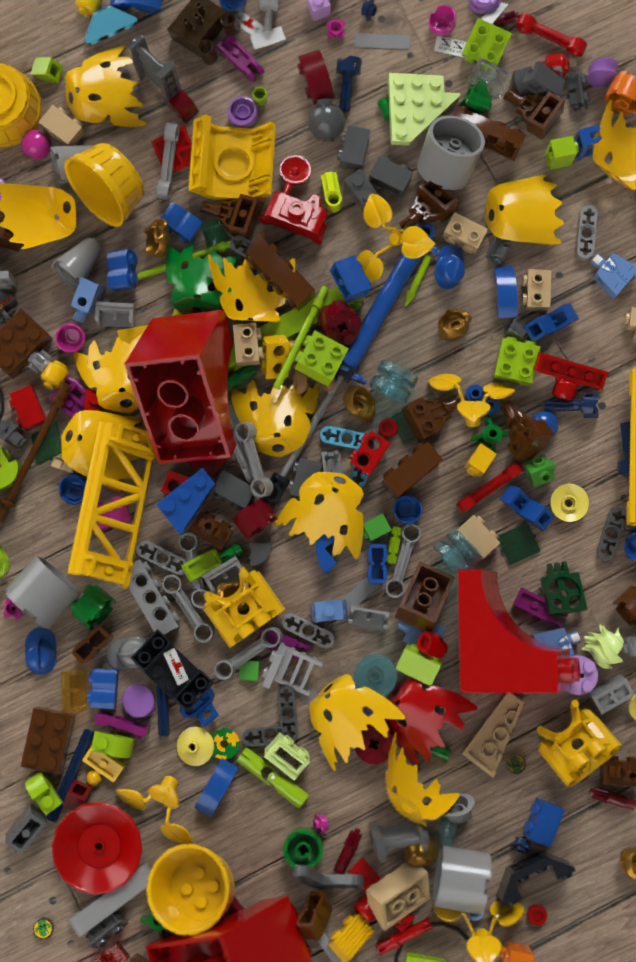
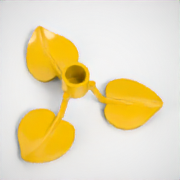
[357,194,436,282]
[427,373,516,427]
[115,776,193,844]
[431,899,524,962]

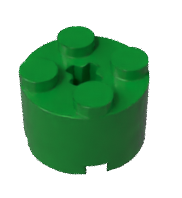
[70,584,116,630]
[283,827,323,869]

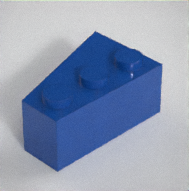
[156,468,216,536]

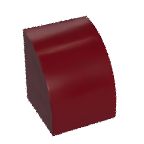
[168,89,199,124]
[63,779,92,811]

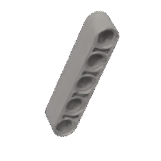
[68,862,151,937]

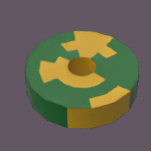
[211,728,240,760]

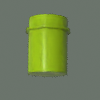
[252,87,267,106]

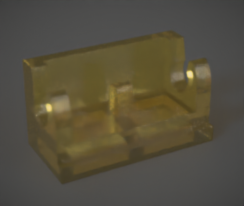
[61,670,87,711]

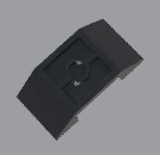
[130,629,214,712]
[497,851,576,906]

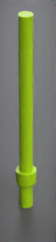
[137,240,241,281]
[273,286,329,389]

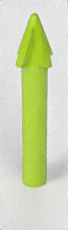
[405,255,432,306]

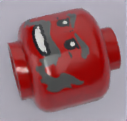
[542,53,569,78]

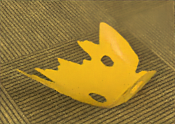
[65,45,146,127]
[593,100,636,190]
[208,255,296,322]
[73,334,142,413]
[230,380,319,457]
[275,472,364,559]
[309,674,405,771]
[386,732,460,827]

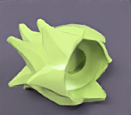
[582,624,624,669]

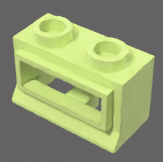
[264,733,310,781]

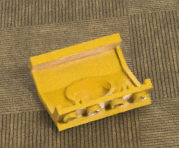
[188,114,276,202]

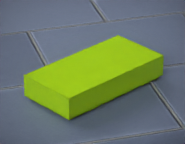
[181,547,223,582]

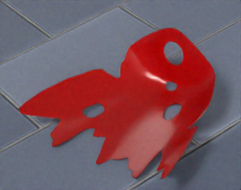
[384,676,478,770]

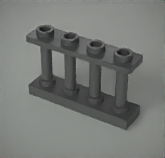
[128,35,181,108]
[369,821,430,861]

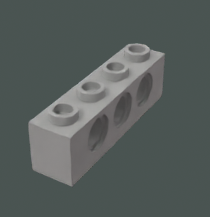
[129,559,181,635]

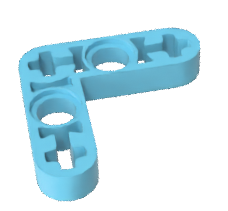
[320,426,374,488]

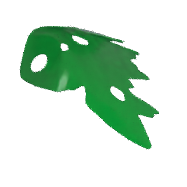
[166,243,253,314]

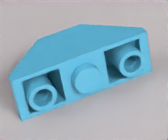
[84,6,138,45]

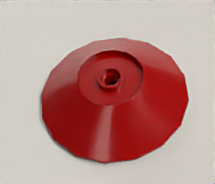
[52,802,143,895]

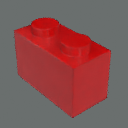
[9,385,46,431]

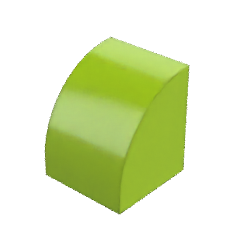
[30,57,64,83]

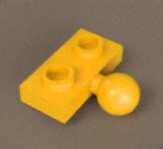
[82,746,126,786]

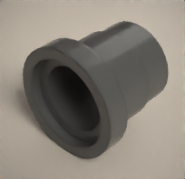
[503,318,526,341]

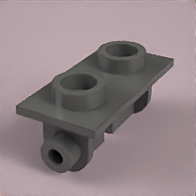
[567,68,590,110]
[485,237,513,266]
[86,911,128,948]

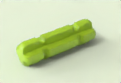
[386,526,402,564]

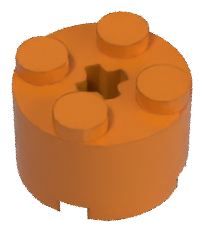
[604,71,636,115]

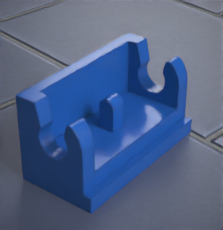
[574,124,601,160]

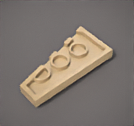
[461,693,524,778]

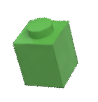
[363,513,392,542]

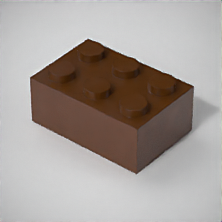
[0,308,53,379]
[382,442,443,499]
[394,561,455,632]
[20,707,76,775]

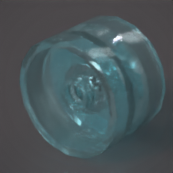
[369,360,418,404]
[434,528,483,574]
[354,654,397,696]

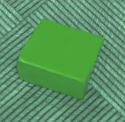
[239,660,260,681]

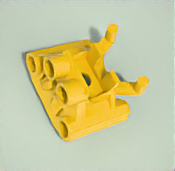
[203,567,285,648]
[536,700,622,787]

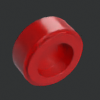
[379,418,399,438]
[527,904,547,926]

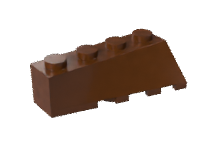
[452,105,526,161]
[246,231,315,311]

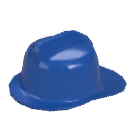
[434,244,465,289]
[25,627,56,674]

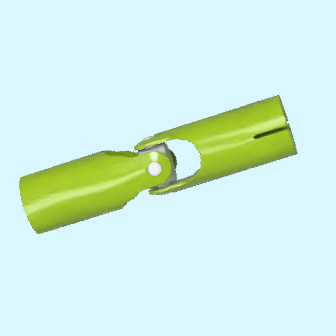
[236,747,309,809]

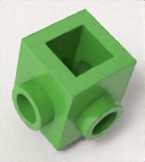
[523,454,556,488]

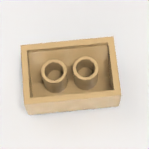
[366,862,430,931]

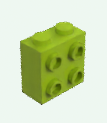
[462,18,512,72]
[294,330,349,387]
[493,337,540,387]

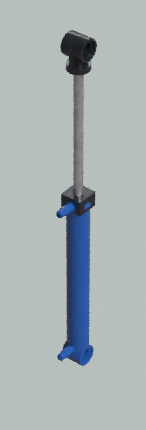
[262,223,440,504]

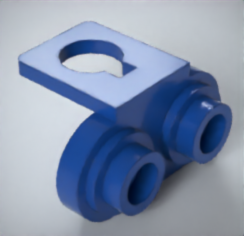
[180,688,219,727]

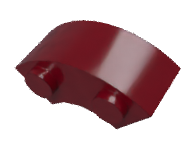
[297,50,335,104]

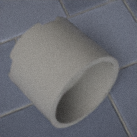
[417,116,485,190]
[5,555,81,629]
[432,845,491,915]

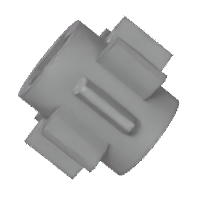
[28,350,51,373]
[622,635,636,657]

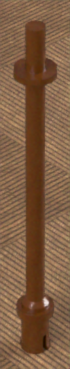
[0,381,73,522]

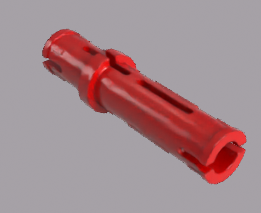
[375,917,433,956]

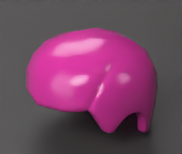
[428,5,457,36]
[20,129,52,160]
[55,323,86,353]

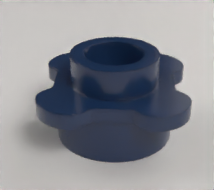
[361,0,377,21]
[511,837,532,853]

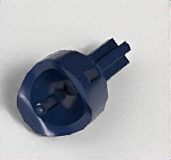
[336,56,362,112]
[544,392,599,418]
[617,422,630,477]

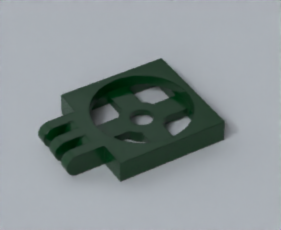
[540,561,588,616]

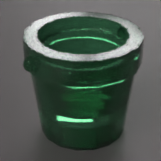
[201,218,229,248]

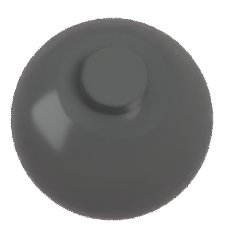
[308,99,345,142]

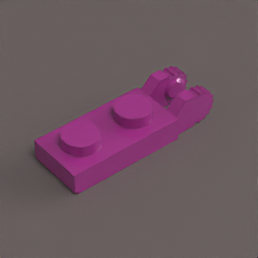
[216,35,264,83]
[512,587,569,628]
[256,627,311,662]
[94,711,150,738]

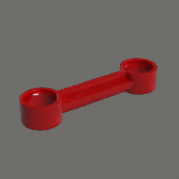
[515,13,588,57]
[455,461,525,513]

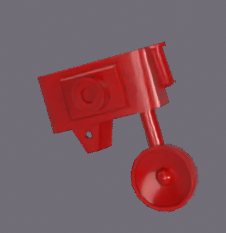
[259,155,328,245]

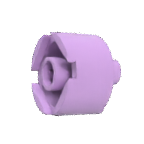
[565,655,598,695]

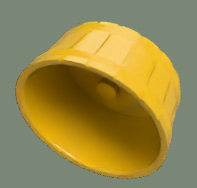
[0,63,42,147]
[64,143,144,227]
[147,844,235,935]

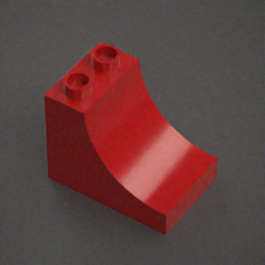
[124,310,236,464]
[458,569,580,693]
[145,895,312,962]

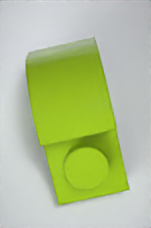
[0,446,22,492]
[91,731,136,758]
[25,771,63,815]

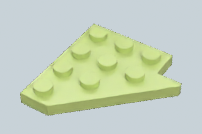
[387,73,460,145]

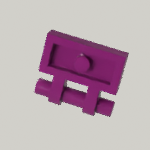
[49,375,92,418]

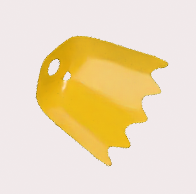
[485,174,564,245]
[0,183,76,249]
[61,410,142,492]

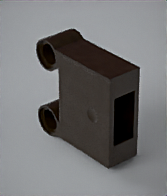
[167,0,241,65]

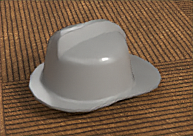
[107,637,147,670]
[428,793,475,824]

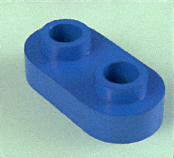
[465,384,500,416]

